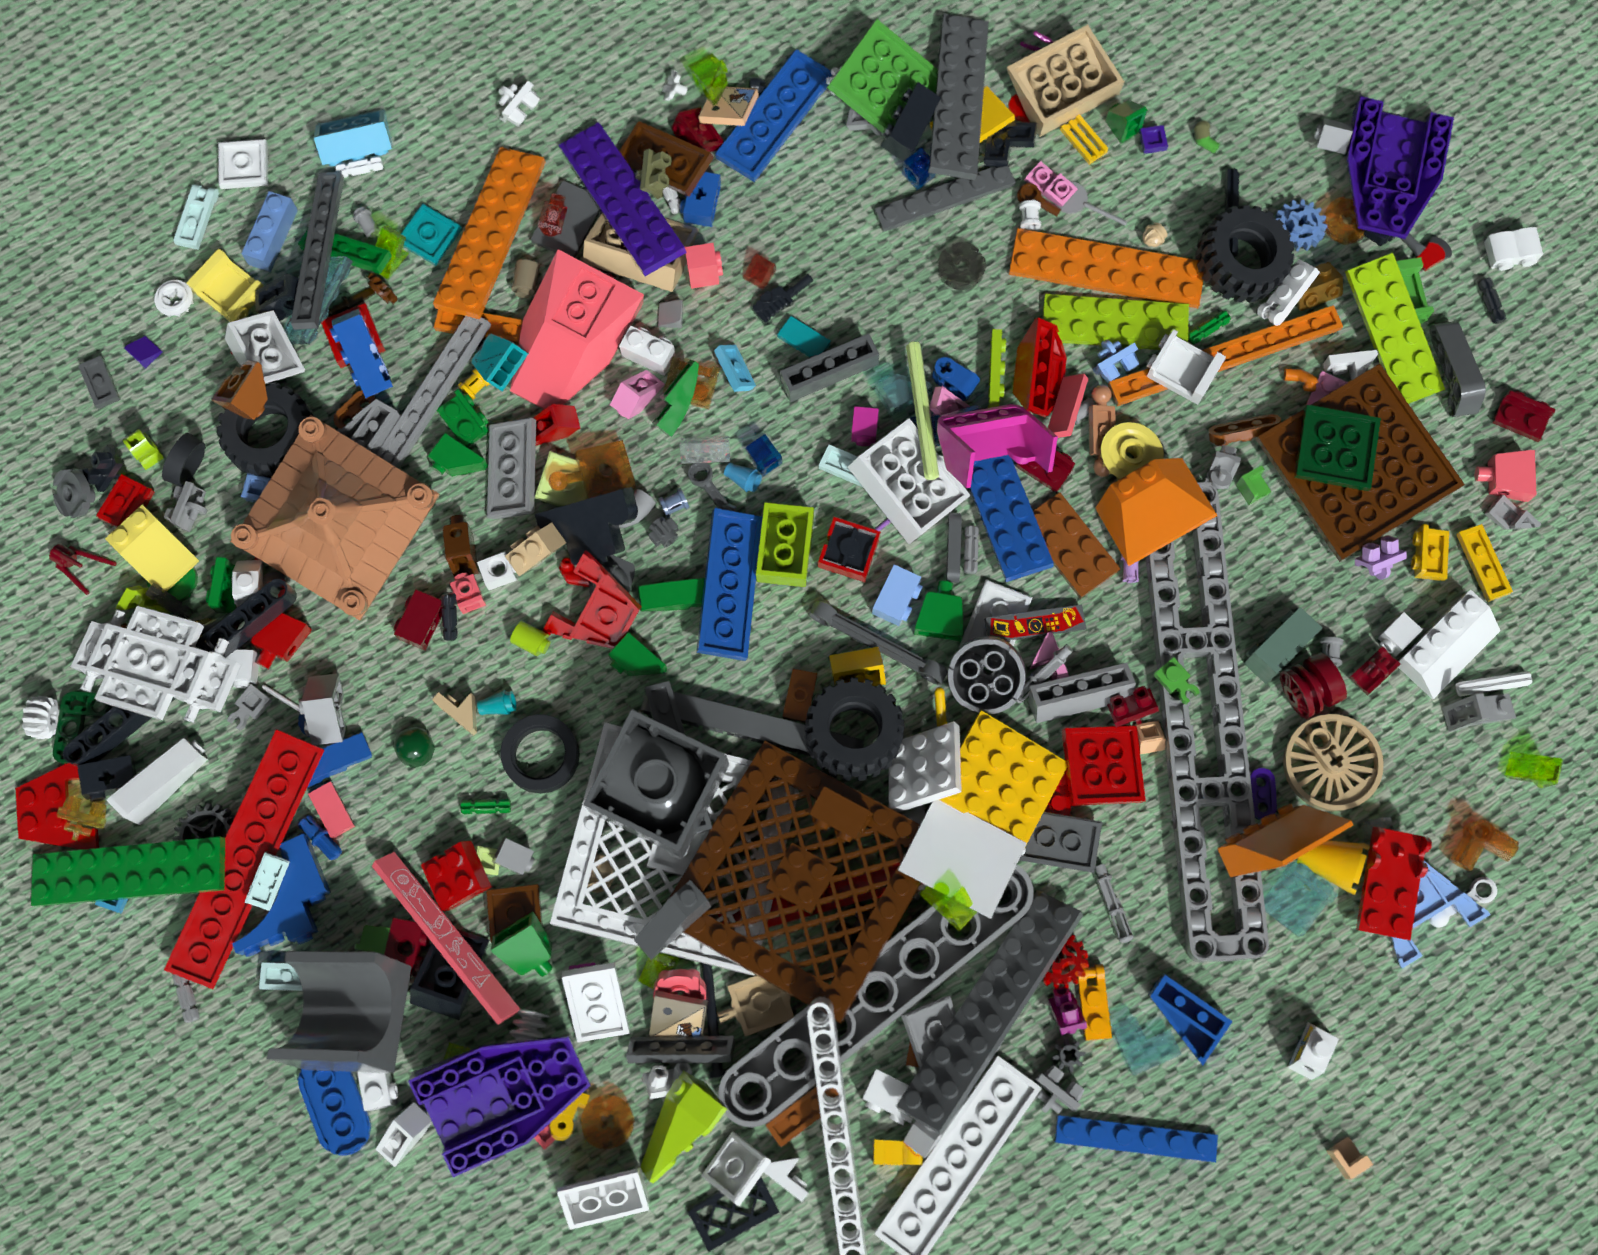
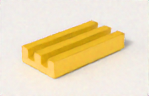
[1060,114,1109,165]

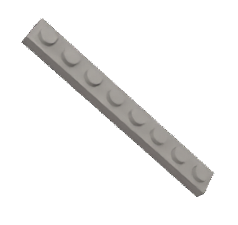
[376,316,491,469]

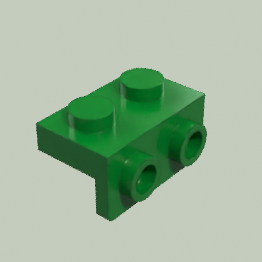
[206,557,237,614]

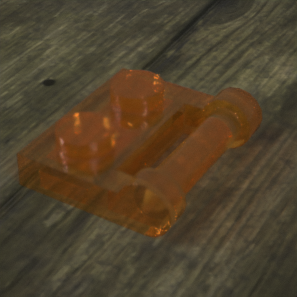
[662,356,720,409]

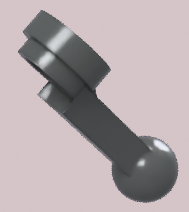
[688,461,739,512]

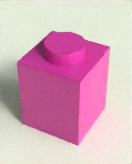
[851,406,879,447]

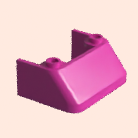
[937,404,1058,488]

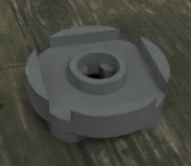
[53,468,96,518]

